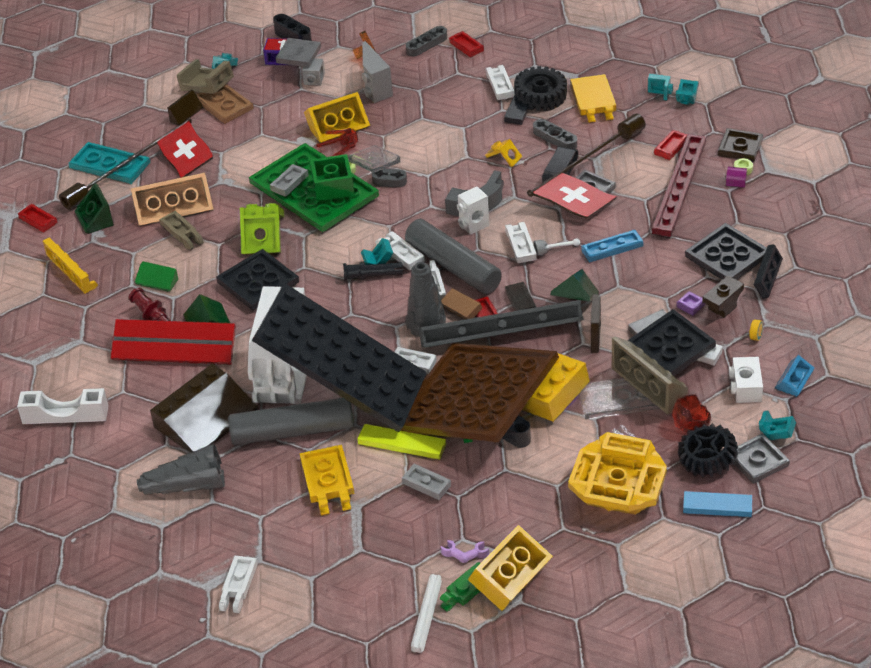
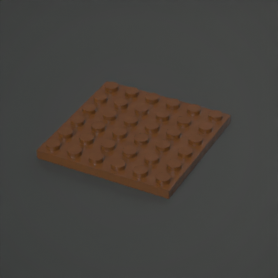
[400,343,559,442]

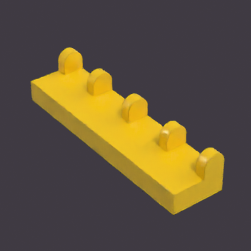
[43,237,98,294]

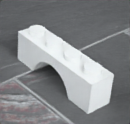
[17,388,108,424]

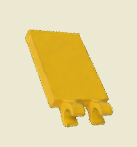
[570,74,616,123]
[299,444,355,516]

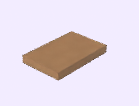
[196,84,254,124]

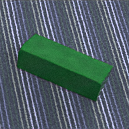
[135,261,179,292]

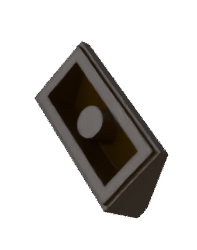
[167,89,203,125]

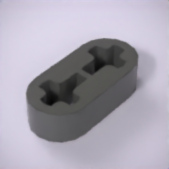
[372,168,407,187]

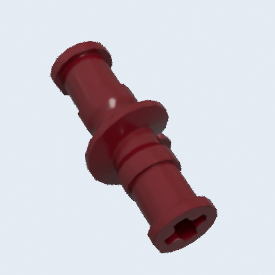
[128,287,171,321]

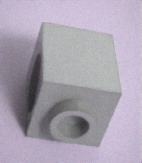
[302,58,325,85]

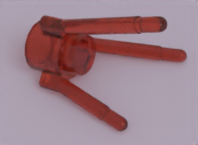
[316,128,358,156]

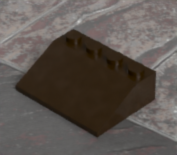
[150,363,258,453]

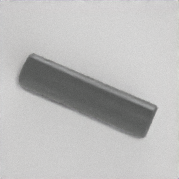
[405,218,502,294]
[228,398,354,446]

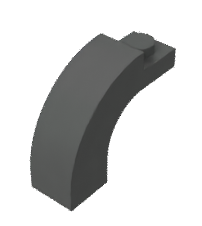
[445,170,504,216]

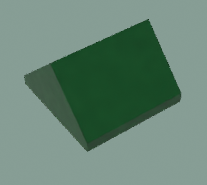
[74,183,114,234]
[550,269,599,302]
[183,294,230,323]

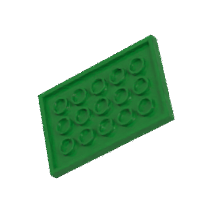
[249,143,379,232]

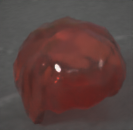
[672,394,711,433]

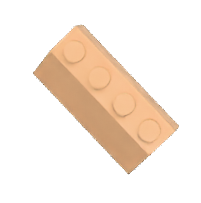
[131,173,213,226]

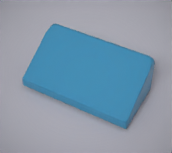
[775,355,814,396]

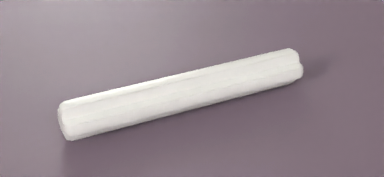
[411,574,442,653]

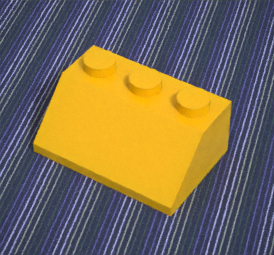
[304,92,370,143]

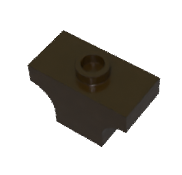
[702,275,744,318]

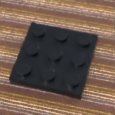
[685,223,767,280]
[216,249,299,311]
[627,309,716,376]

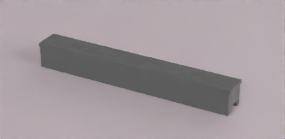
[418,300,584,348]

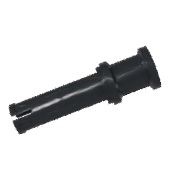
[343,262,403,281]

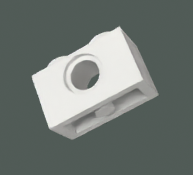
[457,187,489,235]
[728,357,763,403]

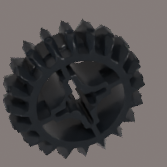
[678,422,738,478]

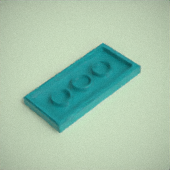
[68,142,151,184]

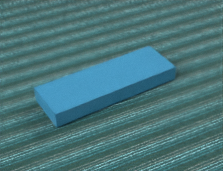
[581,230,643,263]
[683,491,752,517]

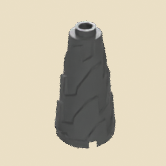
[405,262,446,337]
[137,444,225,494]

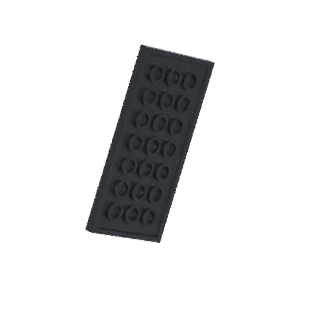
[252,283,427,432]

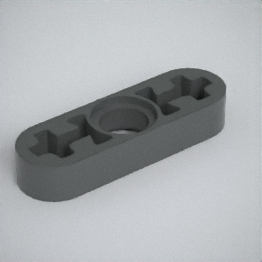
[405,26,448,57]
[533,119,577,149]

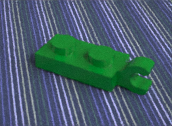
[440,562,481,612]

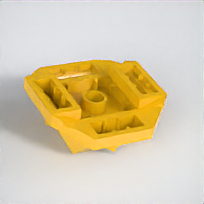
[568,432,667,515]

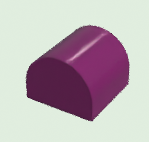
[726,167,747,187]

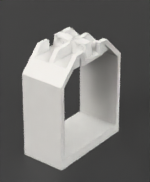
[248,286,307,404]

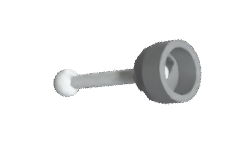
[533,238,580,256]

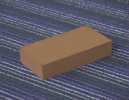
[441,288,482,320]

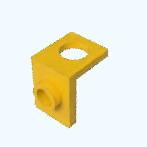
[485,139,522,167]

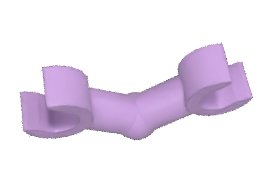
[441,540,489,563]

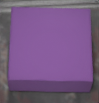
[677,291,705,316]

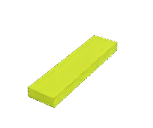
[357,424,446,460]

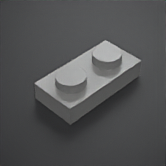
[270,164,308,197]
[402,464,451,500]

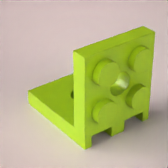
[240,203,284,254]

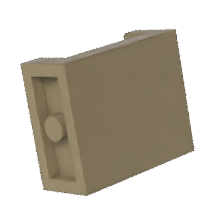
[177,59,234,94]

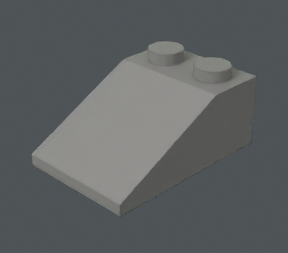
[362,41,393,103]

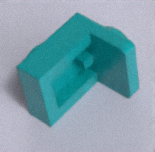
[212,53,238,69]
[648,74,673,100]
[676,79,699,104]
[361,238,393,265]
[759,410,796,440]

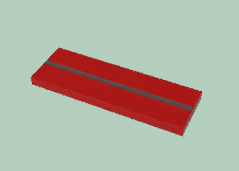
[111,319,236,365]

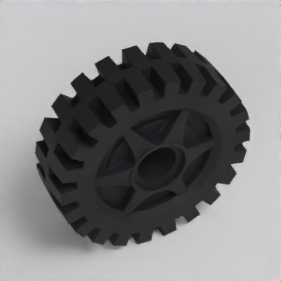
[514,66,567,111]

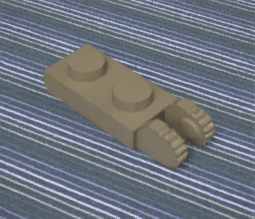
[159,211,204,250]

